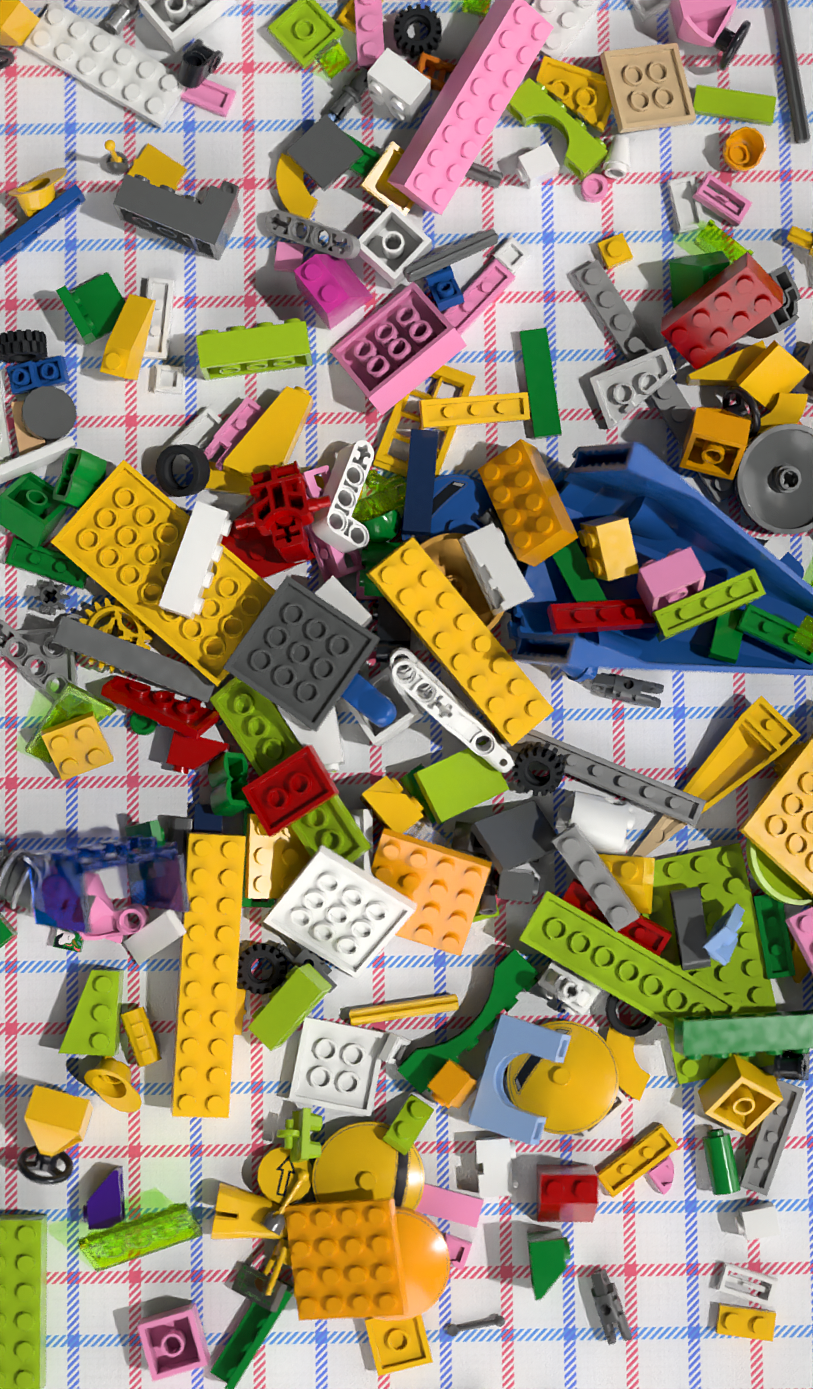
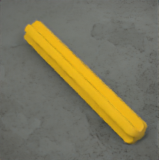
[349,994,459,1026]

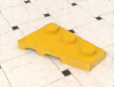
[535,56,612,134]

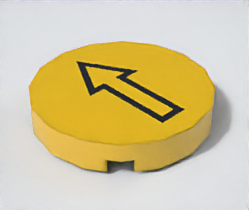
[257,1147,313,1204]

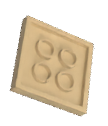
[600,43,696,133]

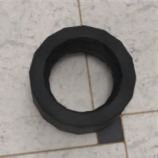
[155,444,210,497]
[605,994,657,1037]

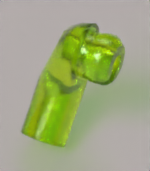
[365,469,406,494]

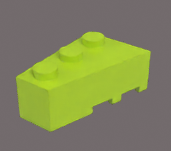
[58,968,124,1056]

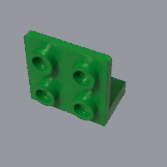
[56,272,125,345]

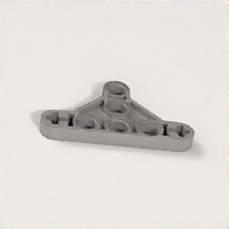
[0,614,92,716]

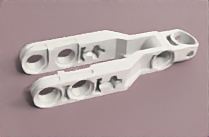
[389,647,515,773]

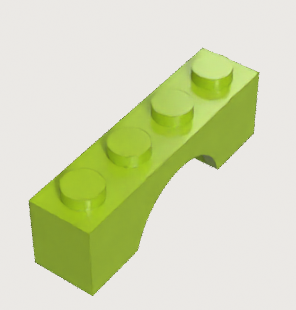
[506,77,607,181]

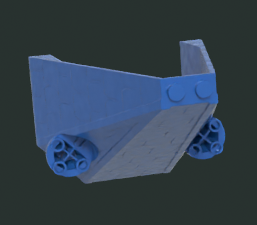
[505,442,813,683]

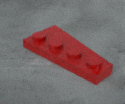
[101,675,221,740]

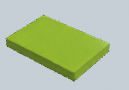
[413,740,509,824]

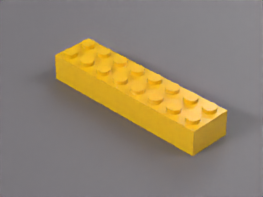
[366,537,554,746]

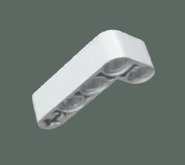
[312,440,374,553]

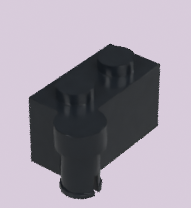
[372,597,411,663]

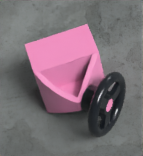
[669,0,751,71]

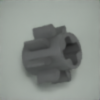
[34,580,70,616]

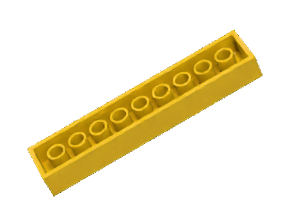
[170,832,246,1118]

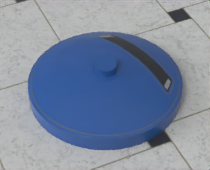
[401,474,498,545]

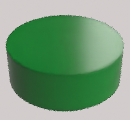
[130,712,158,736]

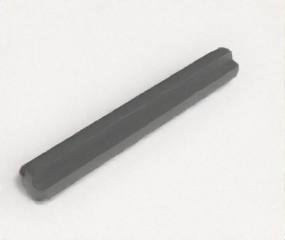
[403,229,499,282]

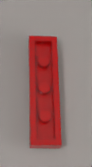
[547,599,657,635]
[562,878,672,956]

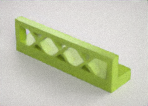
[652,569,766,642]

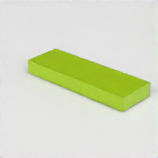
[693,84,777,126]

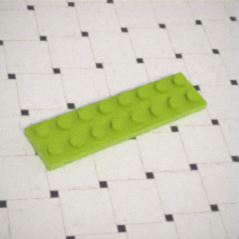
[210,677,372,863]
[518,891,741,1031]

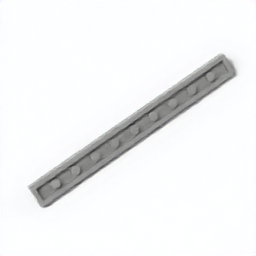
[574,259,735,504]

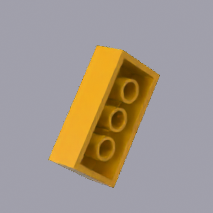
[477,439,578,567]

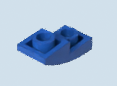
[424,265,464,311]
[7,355,70,395]

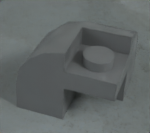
[746,265,801,339]

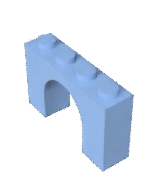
[468,1014,571,1145]

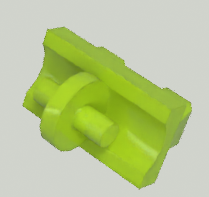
[276,1108,323,1163]

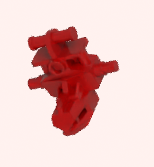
[235,461,332,563]

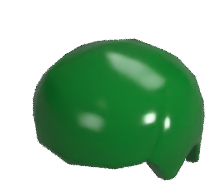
[360,509,402,543]

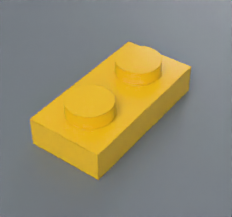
[715,1303,776,1342]

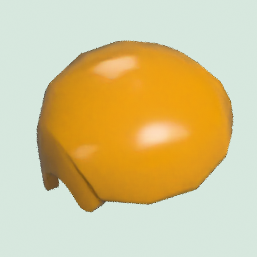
[722,127,766,172]

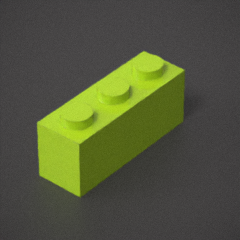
[248,963,332,1051]

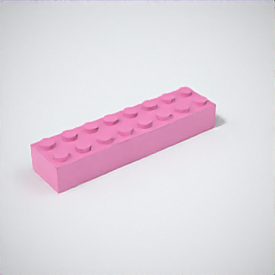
[387,0,554,215]

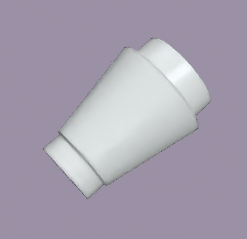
[603,135,630,179]

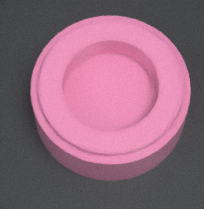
[581,173,608,203]

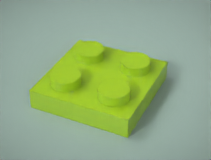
[268,0,344,70]

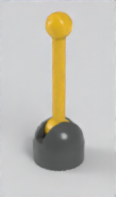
[104,140,129,175]
[260,1170,309,1236]

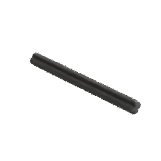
[771,0,810,144]

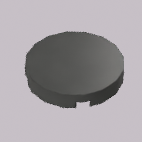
[21,386,77,441]

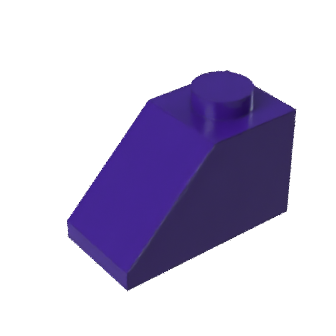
[83,1166,126,1230]

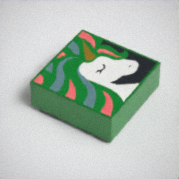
[53,925,84,952]

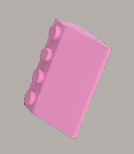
[330,282,467,415]

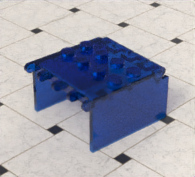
[23,835,190,934]

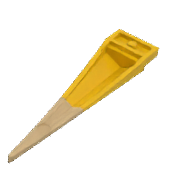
[632,696,801,857]

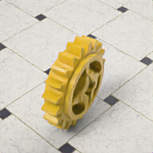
[79,598,153,674]

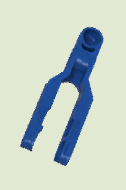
[341,672,397,727]

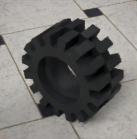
[393,4,442,59]
[0,329,48,363]
[512,742,566,796]
[237,943,287,995]

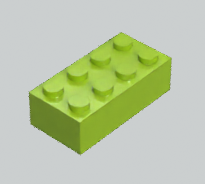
[196,318,313,380]

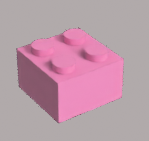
[636,547,706,617]
[137,1303,211,1381]

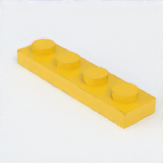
[419,392,530,429]

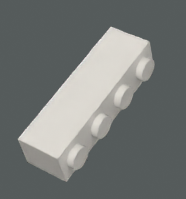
[159,501,233,620]

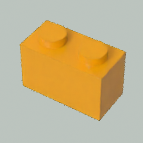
[428,1060,478,1109]

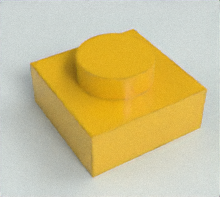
[597,233,633,270]

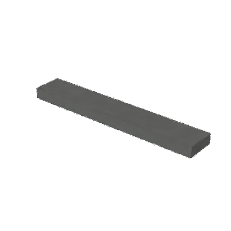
[52,616,215,703]

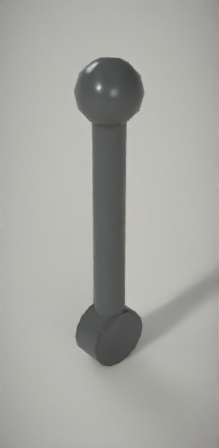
[447,1316,505,1336]

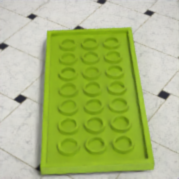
[641,843,785,1085]

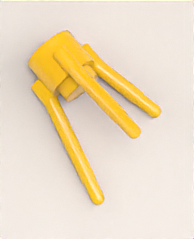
[263,1239,296,1298]

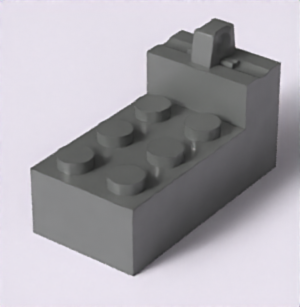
[113,174,241,260]

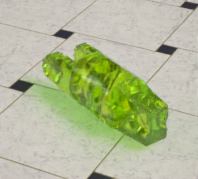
[351,482,407,522]

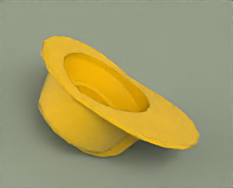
[8,168,67,217]
[84,1056,142,1113]

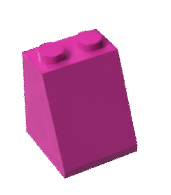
[294,254,373,330]

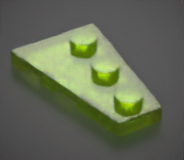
[25,682,116,764]

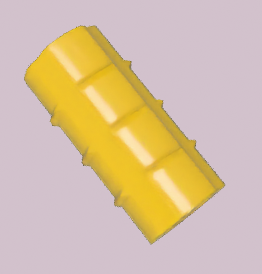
[120,1006,162,1068]

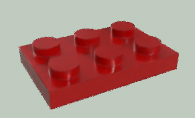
[242,745,339,837]

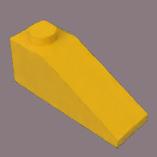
[100,294,156,381]
[685,340,766,387]

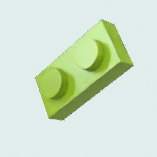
[382,1094,434,1155]

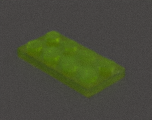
[78,1202,203,1272]

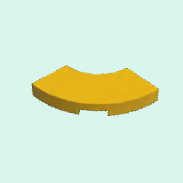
[276,153,318,226]
[749,393,808,441]
[605,1027,650,1101]

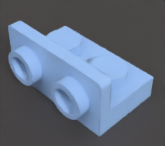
[703,903,745,965]

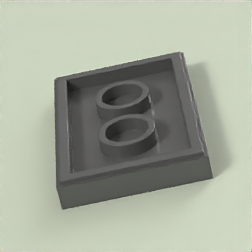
[470,800,558,874]

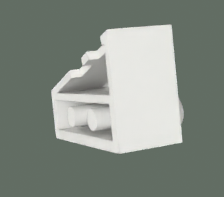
[458,523,534,616]

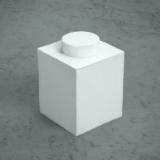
[515,143,560,189]
[735,1202,781,1241]

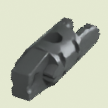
[591,673,664,708]
[275,938,337,993]
[591,1269,632,1345]

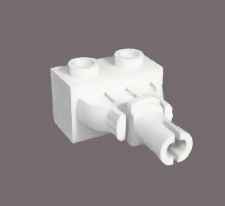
[536,959,602,1016]

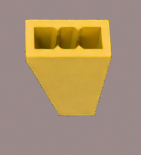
[223,386,314,484]

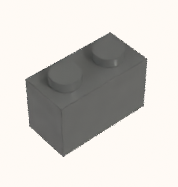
[496,868,539,903]

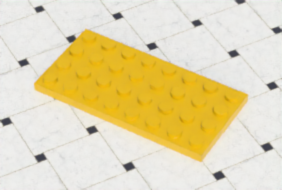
[51,459,276,687]

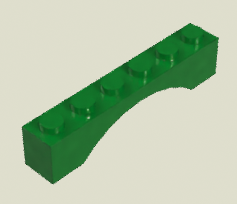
[397,948,538,1094]

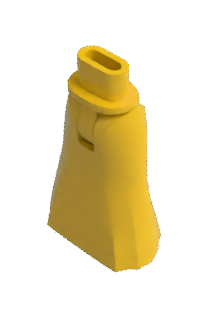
[211,1183,288,1240]

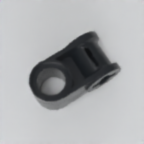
[177,39,223,88]
[774,1050,810,1081]

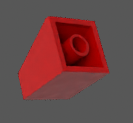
[537,1164,598,1222]

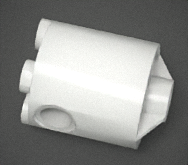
[556,790,635,856]

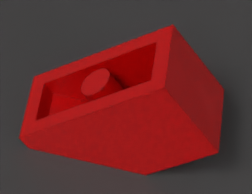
[166,731,230,774]

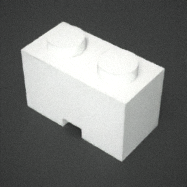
[475,1135,518,1198]

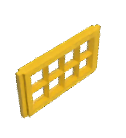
[373,365,476,478]

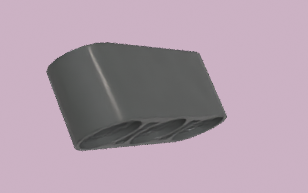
[670,886,711,971]

